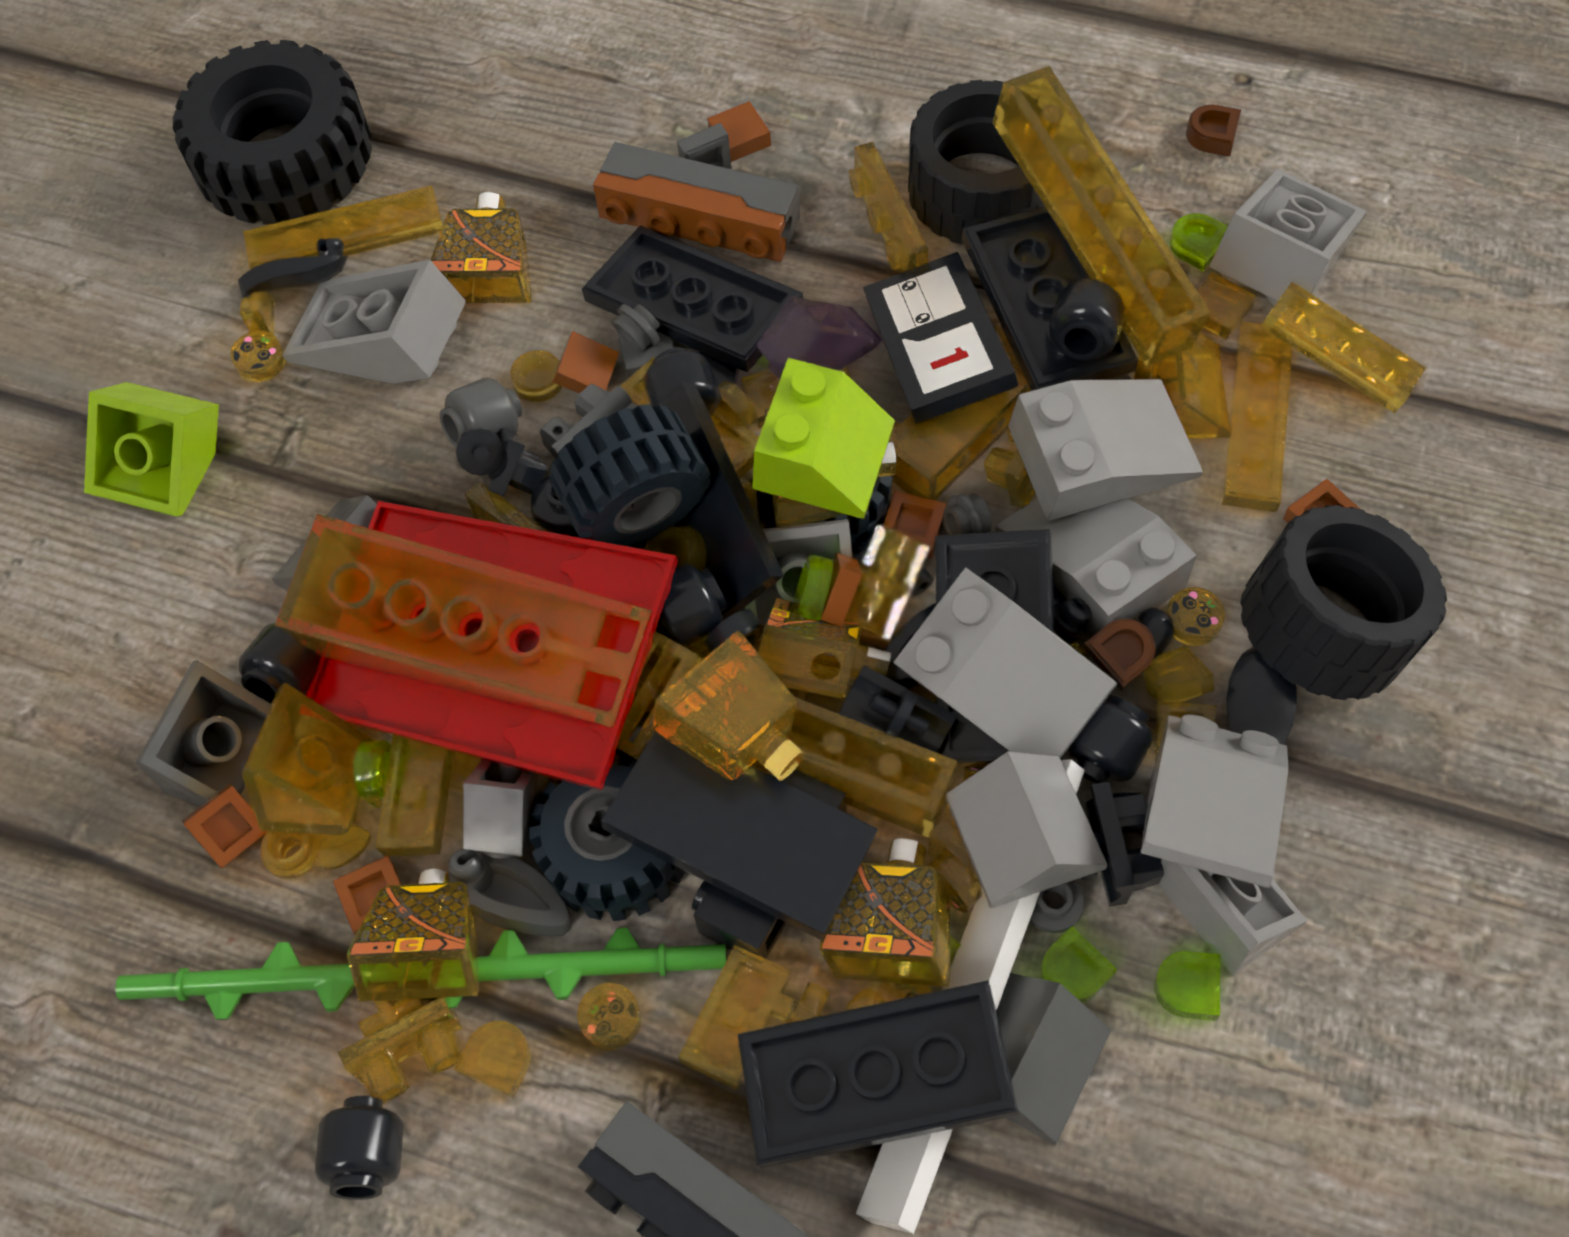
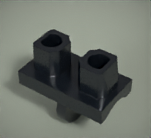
[455,427,548,496]
[835,665,957,768]
[1080,781,1164,907]

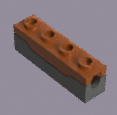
[593,142,800,262]

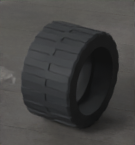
[908,80,1061,244]
[1240,505,1447,700]

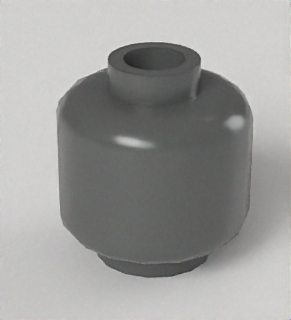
[440,377,522,447]

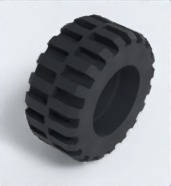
[172,40,372,226]

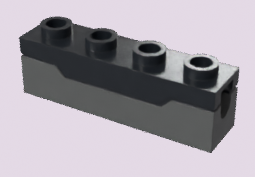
[578,1101,810,1237]

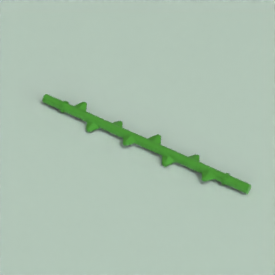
[115,927,728,1020]

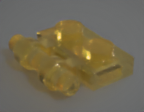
[678,945,830,1090]

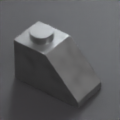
[464,759,550,858]

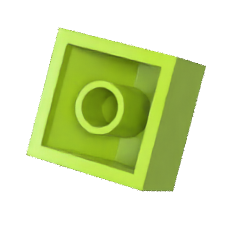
[753,358,895,519]
[84,382,219,517]

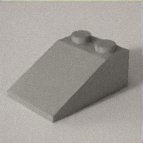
[1209,169,1367,313]
[282,260,466,384]
[1008,379,1203,521]
[995,498,1197,637]
[893,567,1117,758]
[1141,715,1288,888]

